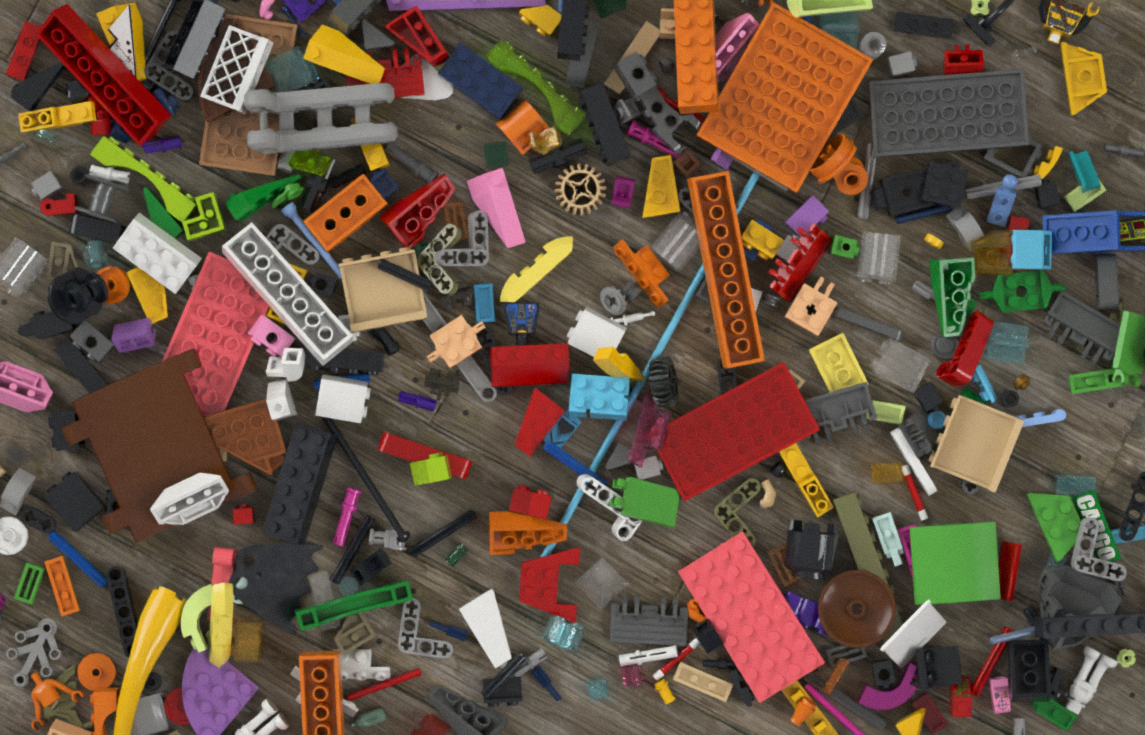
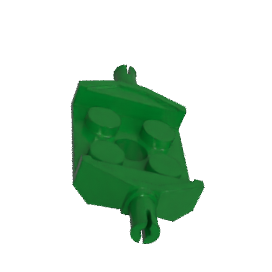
[979,270,1065,313]

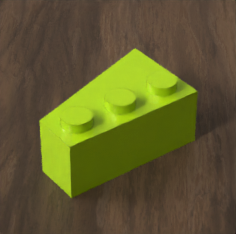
[410,452,452,486]

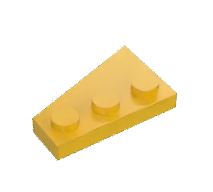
[642,155,680,218]
[126,267,168,324]

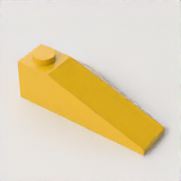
[96,3,147,82]
[303,25,385,84]

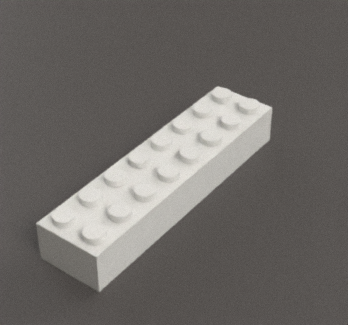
[222,222,353,366]

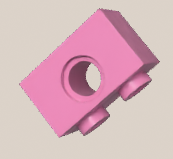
[248,315,296,357]

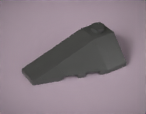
[426,684,509,735]

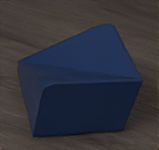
[109,119,132,144]

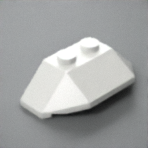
[150,473,229,525]

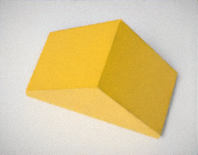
[896,708,926,735]

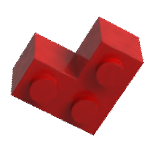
[509,485,552,519]

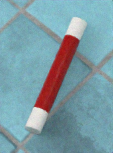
[901,464,928,521]
[652,638,701,681]

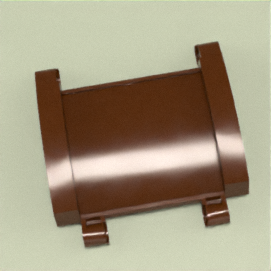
[61,348,258,543]

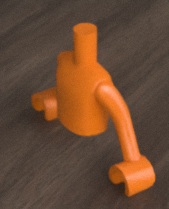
[31,672,85,730]

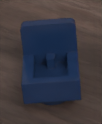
[369,169,399,200]

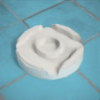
[0,517,29,555]

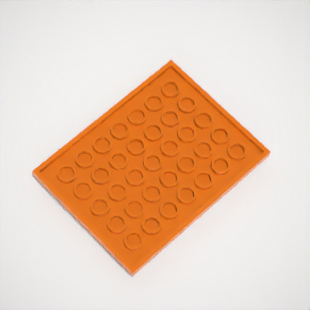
[696,2,873,193]

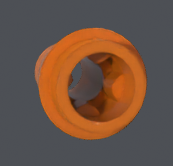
[790,696,817,726]

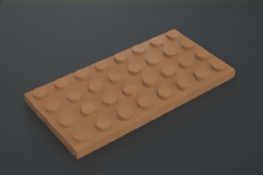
[199,14,298,176]

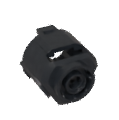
[784,520,838,579]

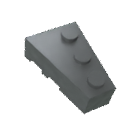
[326,0,382,37]

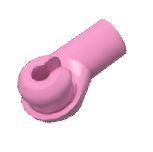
[259,0,275,20]

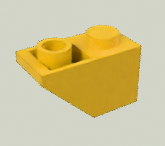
[519,5,561,37]

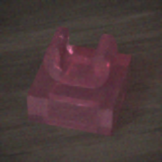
[621,666,645,687]

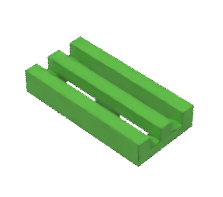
[14,562,46,605]

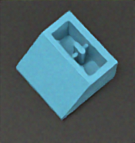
[1011,230,1052,270]

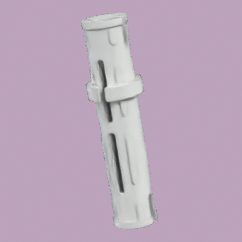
[619,645,678,667]

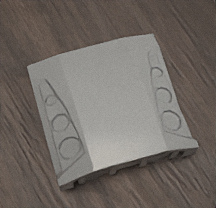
[131,692,170,735]

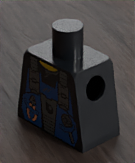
[503,303,540,346]

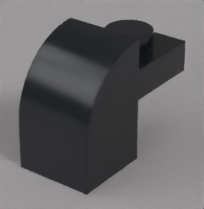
[350,548,392,586]

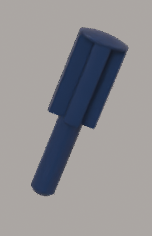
[429,621,468,641]
[531,666,561,701]

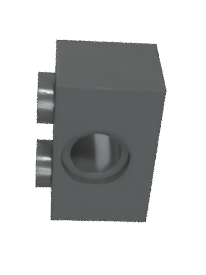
[70,319,115,362]

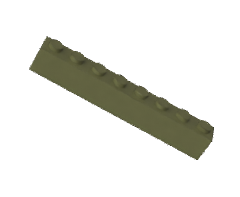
[832,492,905,644]

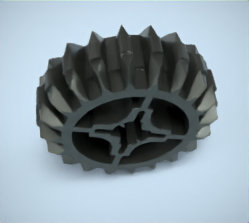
[649,356,679,408]

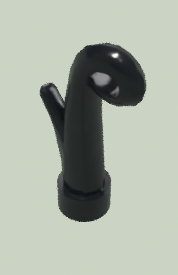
[366,327,401,356]

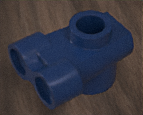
[152,87,180,115]

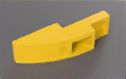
[18,101,96,133]
[779,443,834,518]

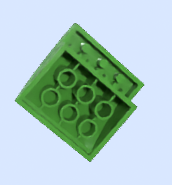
[910,522,1001,605]

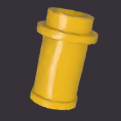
[654,679,676,705]

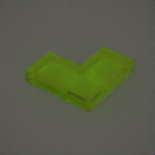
[289,149,332,176]

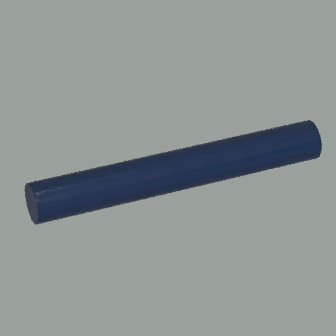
[895,206,953,224]

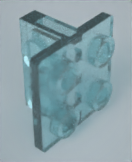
[819,12,860,50]
[986,321,1030,364]

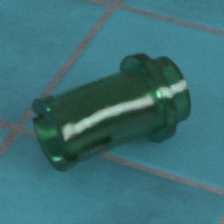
[445,542,468,567]

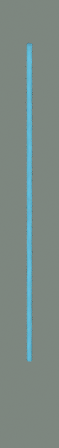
[540,172,760,557]

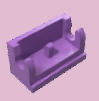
[112,318,156,353]

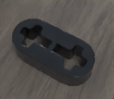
[21,507,57,533]

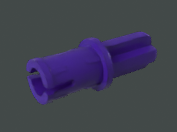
[143,136,182,154]
[398,391,437,412]

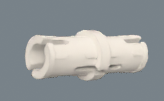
[89,165,130,184]

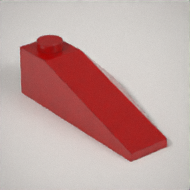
[379,174,456,249]

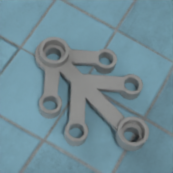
[6,618,62,687]

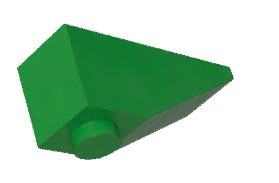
[143,187,185,240]

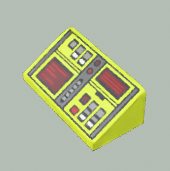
[1119,219,1145,242]

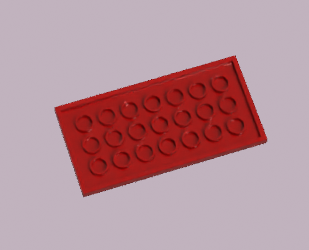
[648,362,820,502]

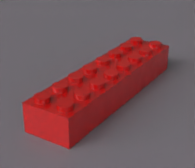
[36,4,172,146]

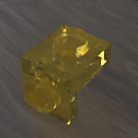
[529,126,562,155]
[871,462,903,483]

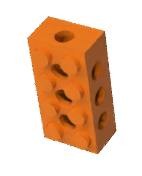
[303,174,389,253]

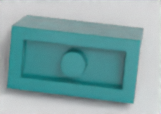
[1069,150,1101,193]

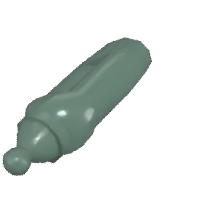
[350,708,386,727]

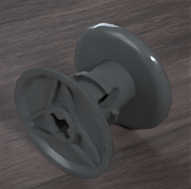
[74,174,131,224]

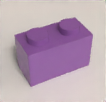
[784,195,829,238]

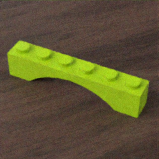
[90,136,197,222]

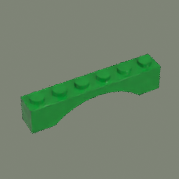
[294,579,413,631]

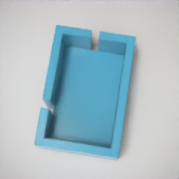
[569,374,630,421]

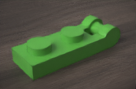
[1068,368,1124,394]

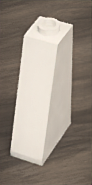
[266,378,297,420]
[459,588,512,669]

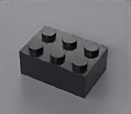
[1007,640,1052,702]

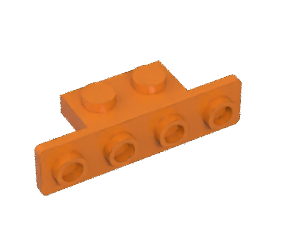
[613,239,670,308]

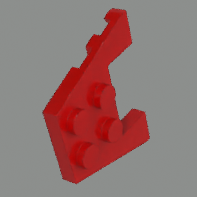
[519,547,580,622]

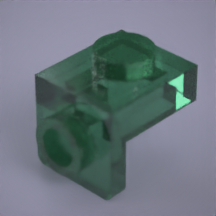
[594,0,628,19]

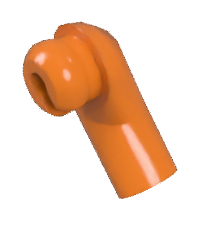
[687,599,707,623]

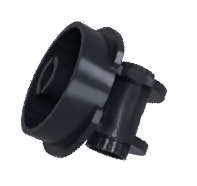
[47,267,108,325]

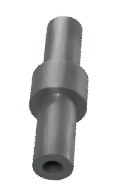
[1104,143,1144,157]

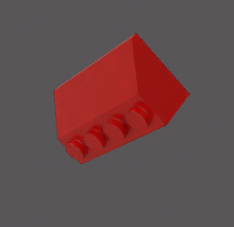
[489,343,569,387]

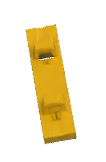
[781,680,839,735]

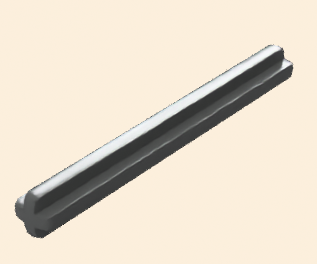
[803,672,887,730]

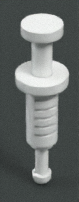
[610,311,655,326]

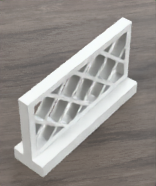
[200,25,274,114]

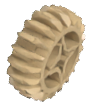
[555,164,606,216]

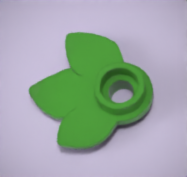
[271,182,305,208]

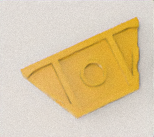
[1060,42,1107,116]

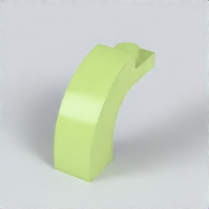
[181,583,215,652]

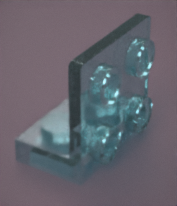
[266,46,319,93]

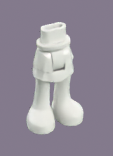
[1065,645,1118,715]
[234,698,290,735]

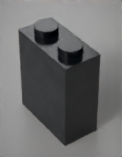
[45,471,107,532]

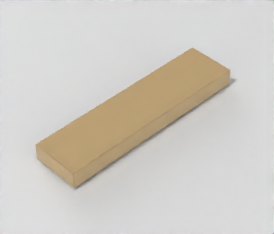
[604,21,660,95]

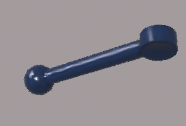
[281,6,308,40]

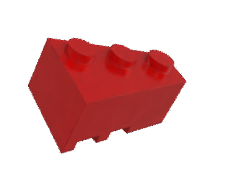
[515,388,565,457]

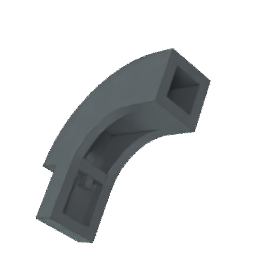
[565,19,600,89]

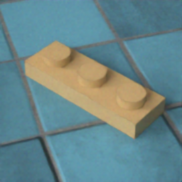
[673,661,733,702]

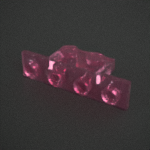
[628,389,671,468]

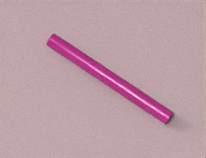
[803,682,865,735]

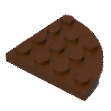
[198,18,276,123]

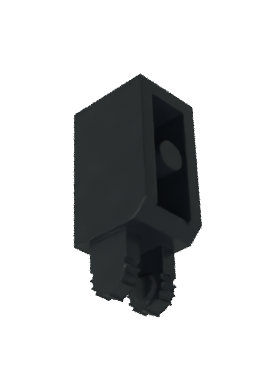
[17,311,76,340]

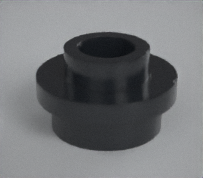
[70,166,89,185]
[144,672,162,692]

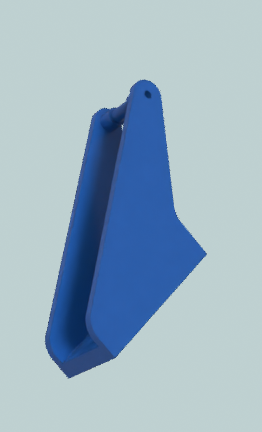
[1043,210,1145,254]

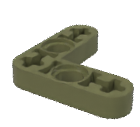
[417,224,462,296]
[714,478,761,547]

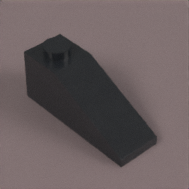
[10,62,66,111]

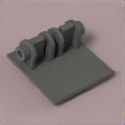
[898,409,939,459]

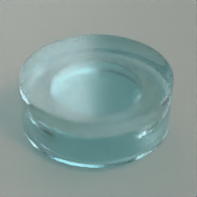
[36,130,56,143]

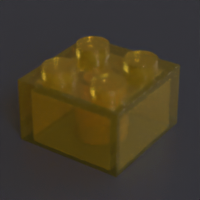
[231,619,263,662]

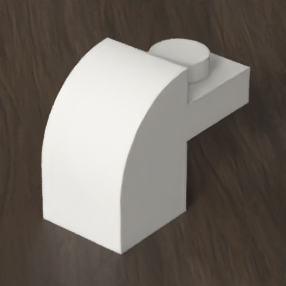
[266,348,306,382]

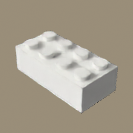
[113,213,202,294]

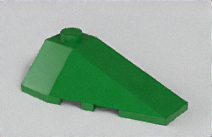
[225,174,302,223]
[929,257,975,337]

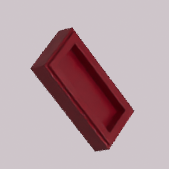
[910,692,948,735]

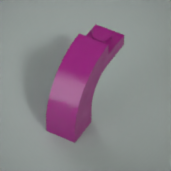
[857,662,918,710]

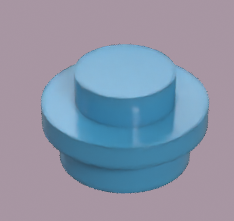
[928,410,946,429]

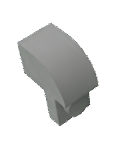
[946,205,986,252]
[0,468,36,515]

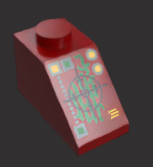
[950,676,972,717]

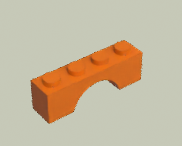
[90,688,119,735]

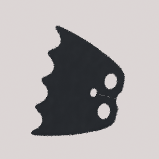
[228,543,323,635]

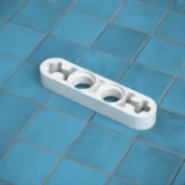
[890,428,937,496]

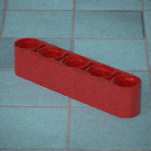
[377,432,473,479]

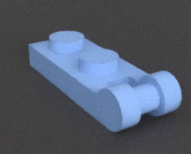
[1015,409,1066,427]

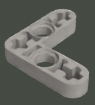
[435,211,489,267]
[266,224,320,265]
[1071,517,1127,581]
[398,597,454,658]

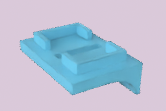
[971,365,998,404]

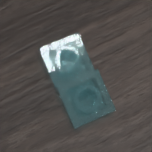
[1056,475,1096,495]

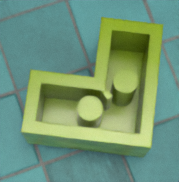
[182,192,227,242]

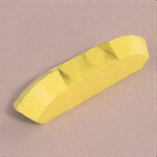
[500,236,573,303]
[208,582,233,668]

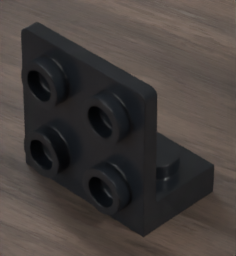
[916,646,963,690]

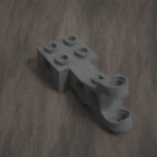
[613,52,703,155]

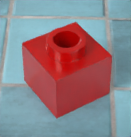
[232,504,255,525]

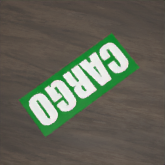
[1072,490,1121,565]

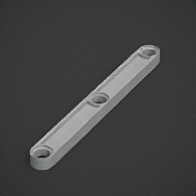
[423,292,497,402]

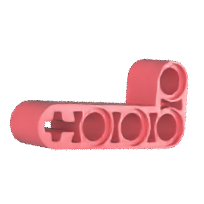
[207,546,237,621]

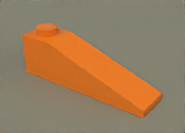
[489,511,567,555]

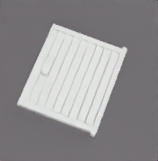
[880,600,947,669]

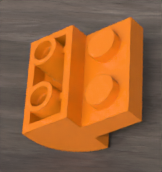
[496,99,551,155]

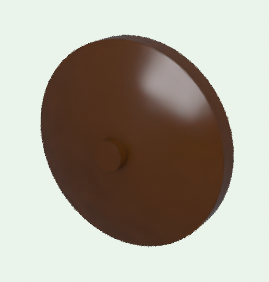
[818,570,896,648]

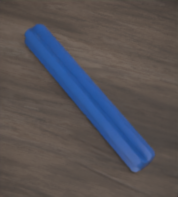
[543,440,607,486]
[48,531,108,588]

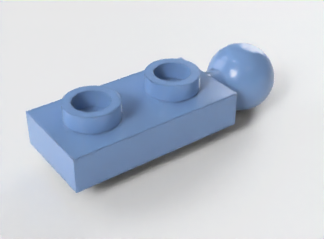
[986,174,1018,227]

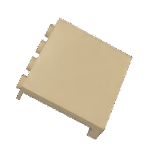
[339,247,428,333]
[928,395,1024,492]

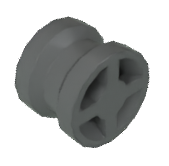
[621,280,642,304]

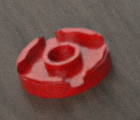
[164,687,190,725]

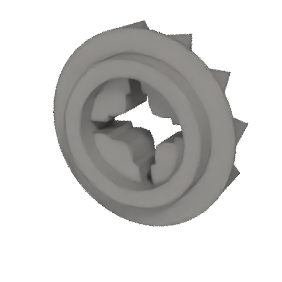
[600,286,628,315]

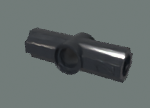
[528,138,588,175]
[299,154,336,213]

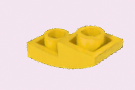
[1032,146,1063,179]

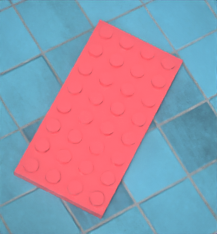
[162,251,270,417]
[678,531,825,703]

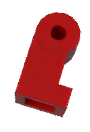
[40,193,79,216]

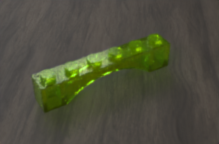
[485,40,584,137]

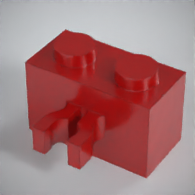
[943,44,984,75]

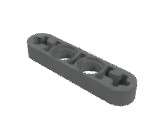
[832,306,904,342]

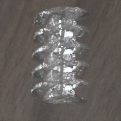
[858,32,886,60]

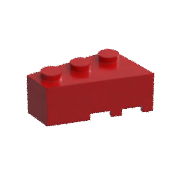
[384,5,450,68]

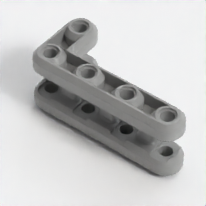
[244,83,398,154]

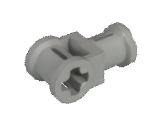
[369,528,406,550]

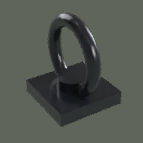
[962,0,1014,47]

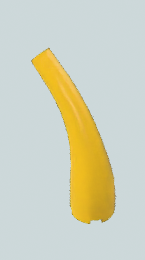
[113,586,188,735]

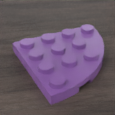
[182,644,259,735]

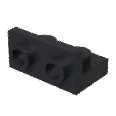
[483,677,522,707]

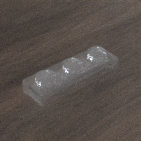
[308,570,341,631]

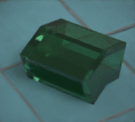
[484,141,509,168]

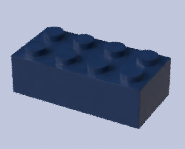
[438,43,523,120]

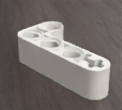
[577,474,642,541]

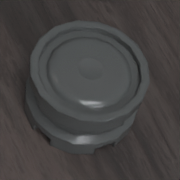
[931,333,959,359]

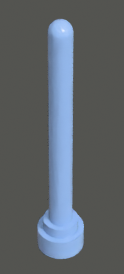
[281,202,342,279]

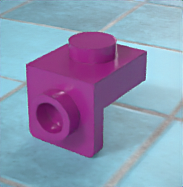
[611,176,635,208]

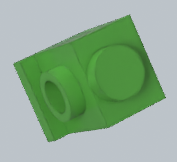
[829,235,860,260]

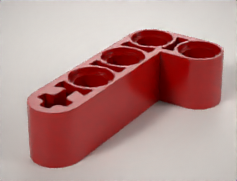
[936,311,994,387]

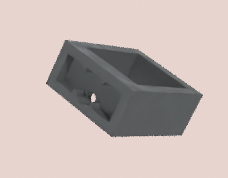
[981,139,1042,178]

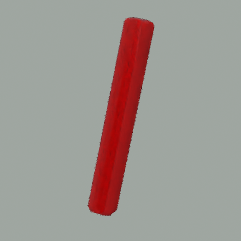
[971,626,1013,697]

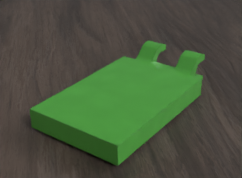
[1112,311,1145,387]
[609,477,680,528]

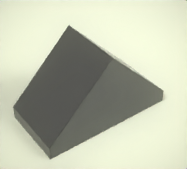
[362,19,396,51]
[605,443,643,470]

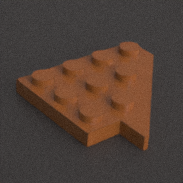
[204,398,287,475]

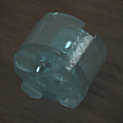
[541,615,585,653]

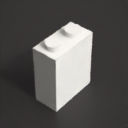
[566,307,627,357]
[315,374,371,423]

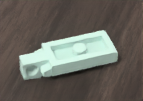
[872,512,904,566]

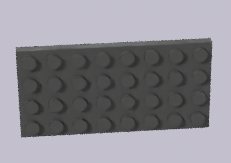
[869,69,1029,158]

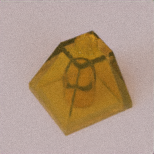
[972,230,1013,275]

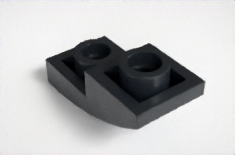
[729,668,755,707]

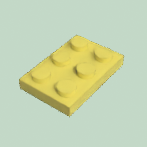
[809,333,868,392]

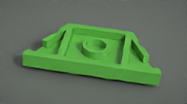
[1026,493,1081,563]

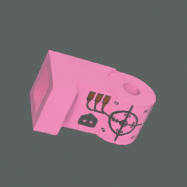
[988,676,1011,714]

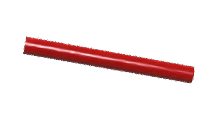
[347,668,422,701]

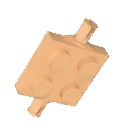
[427,315,486,369]

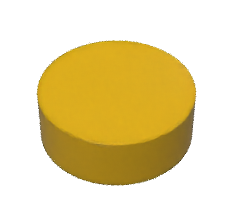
[924,233,944,249]

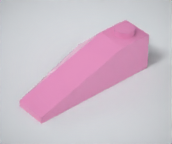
[467,168,526,248]

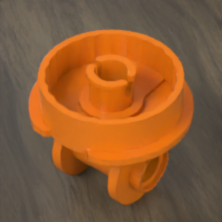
[810,133,868,195]

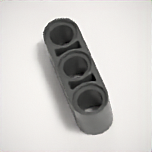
[1094,254,1119,310]

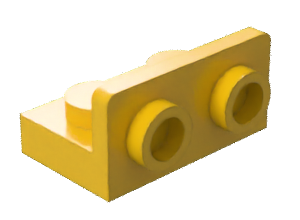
[741,220,784,261]

